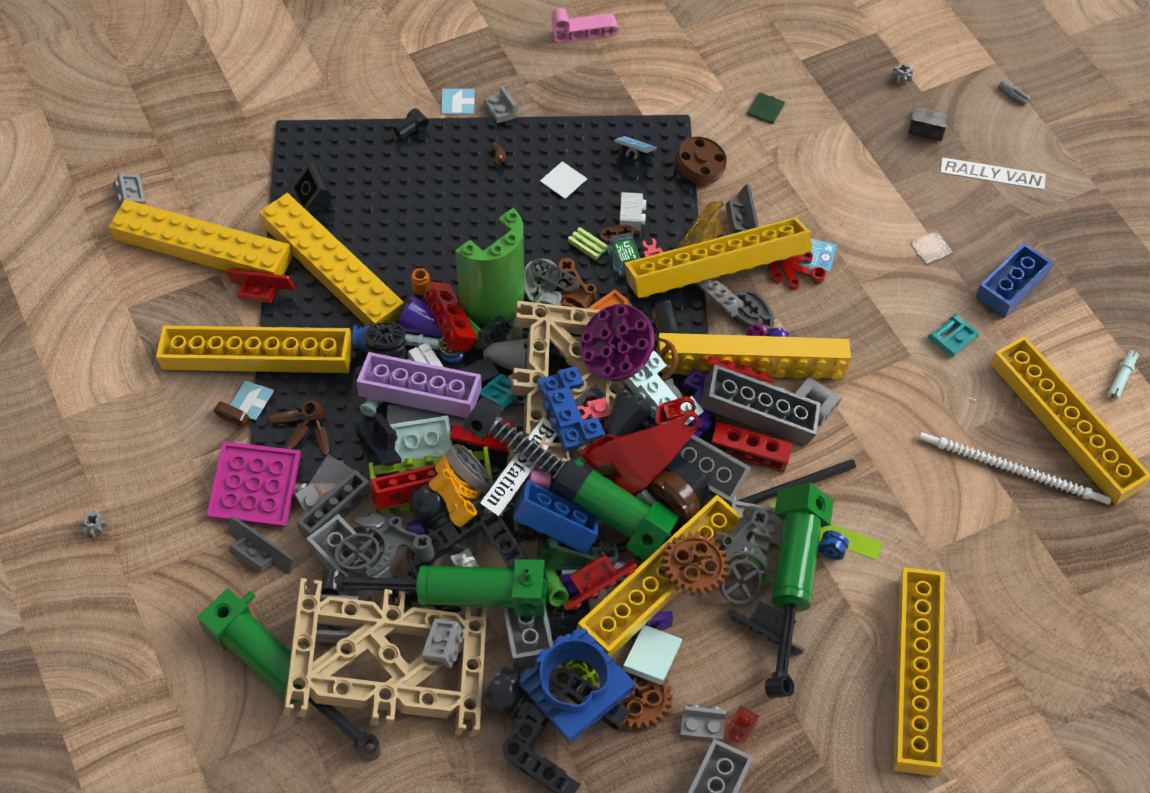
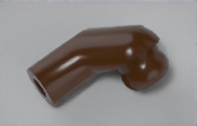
[490,142,506,165]

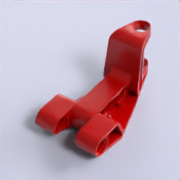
[580,397,700,494]

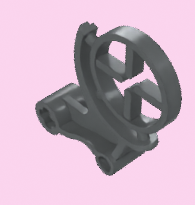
[714,506,770,604]
[335,517,435,578]

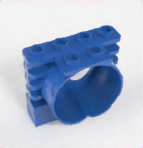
[519,627,636,744]

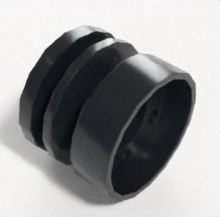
[365,322,407,360]

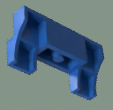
[537,366,605,453]

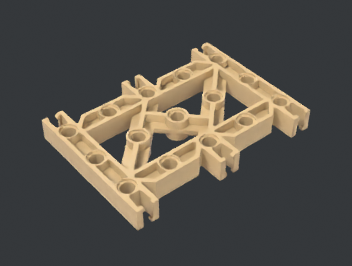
[507,301,636,475]
[283,578,487,737]

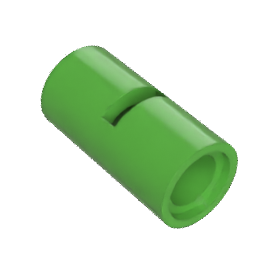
[546,567,569,607]

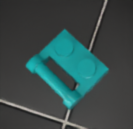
[928,314,979,357]
[479,374,519,409]

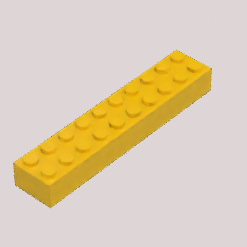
[259,193,404,326]
[108,199,293,275]
[624,217,812,298]
[156,326,352,373]
[656,333,851,380]
[990,336,1150,506]
[577,495,742,657]
[893,567,944,776]

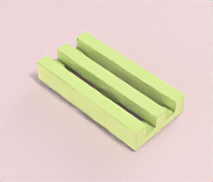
[568,227,608,260]

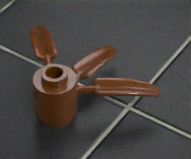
[268,400,329,455]

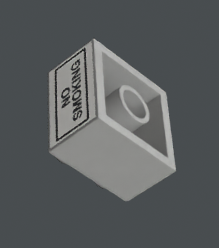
[315,594,358,643]

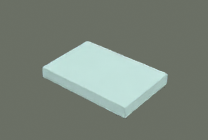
[390,416,453,462]
[623,625,682,685]

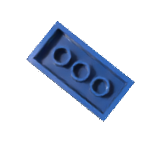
[976,242,1054,318]
[513,480,599,553]

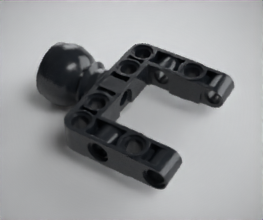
[406,483,529,613]
[481,666,630,793]

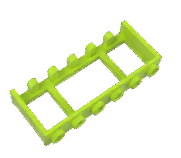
[369,447,493,515]

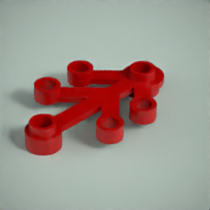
[767,252,826,290]

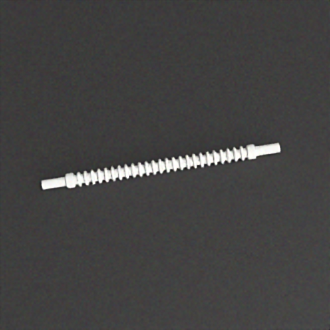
[919,432,1112,505]

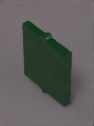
[747,92,785,124]

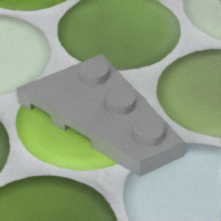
[730,500,783,547]

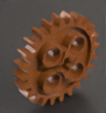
[661,532,729,597]
[620,667,673,732]

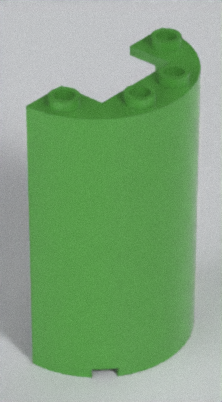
[455,208,525,327]

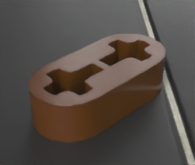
[600,226,634,246]
[213,401,250,427]

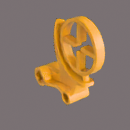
[429,453,481,527]

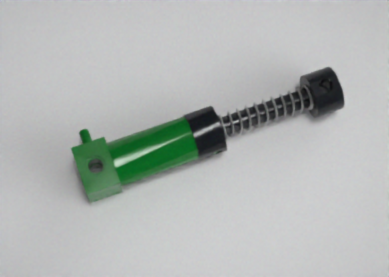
[462,396,679,561]

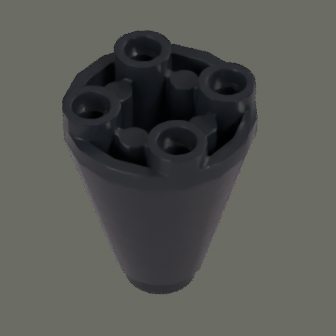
[604,388,651,436]

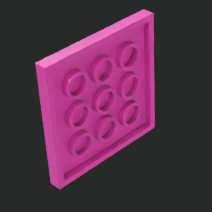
[206,441,301,528]

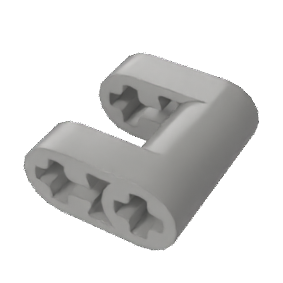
[795,377,842,424]

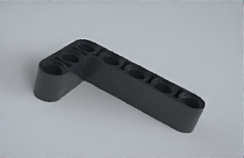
[632,424,710,510]

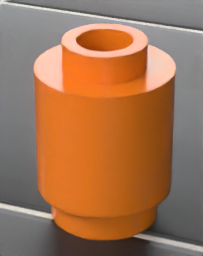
[411,268,430,295]

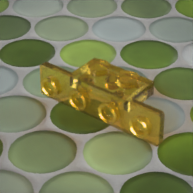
[677,201,725,249]

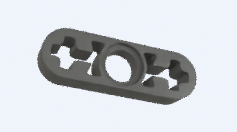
[530,258,580,292]

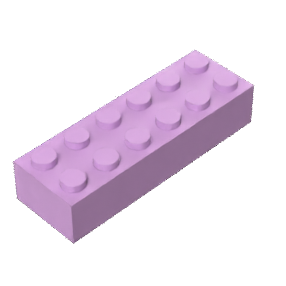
[357,352,482,418]

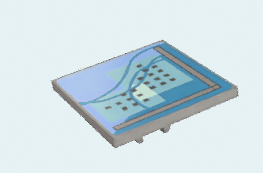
[614,136,656,159]

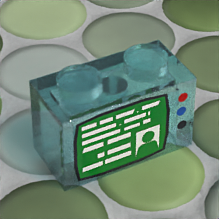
[607,232,640,276]

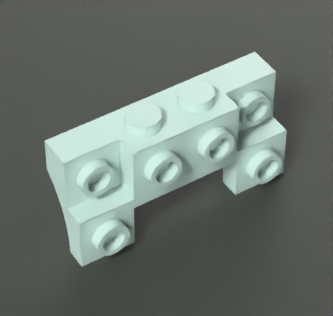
[623,351,704,425]

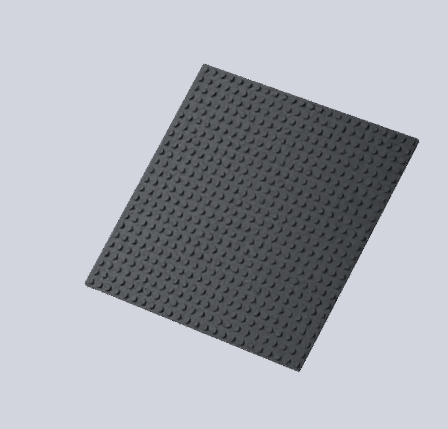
[251,115,716,483]

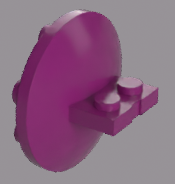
[581,304,654,381]

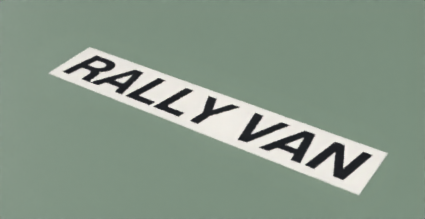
[941,158,1046,189]

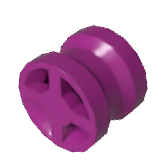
[746,323,768,336]

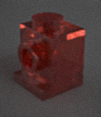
[727,705,759,743]

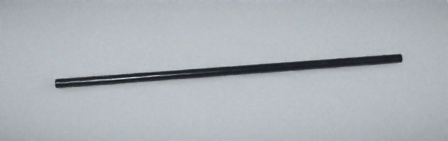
[551,459,856,575]

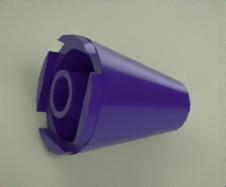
[398,295,443,339]

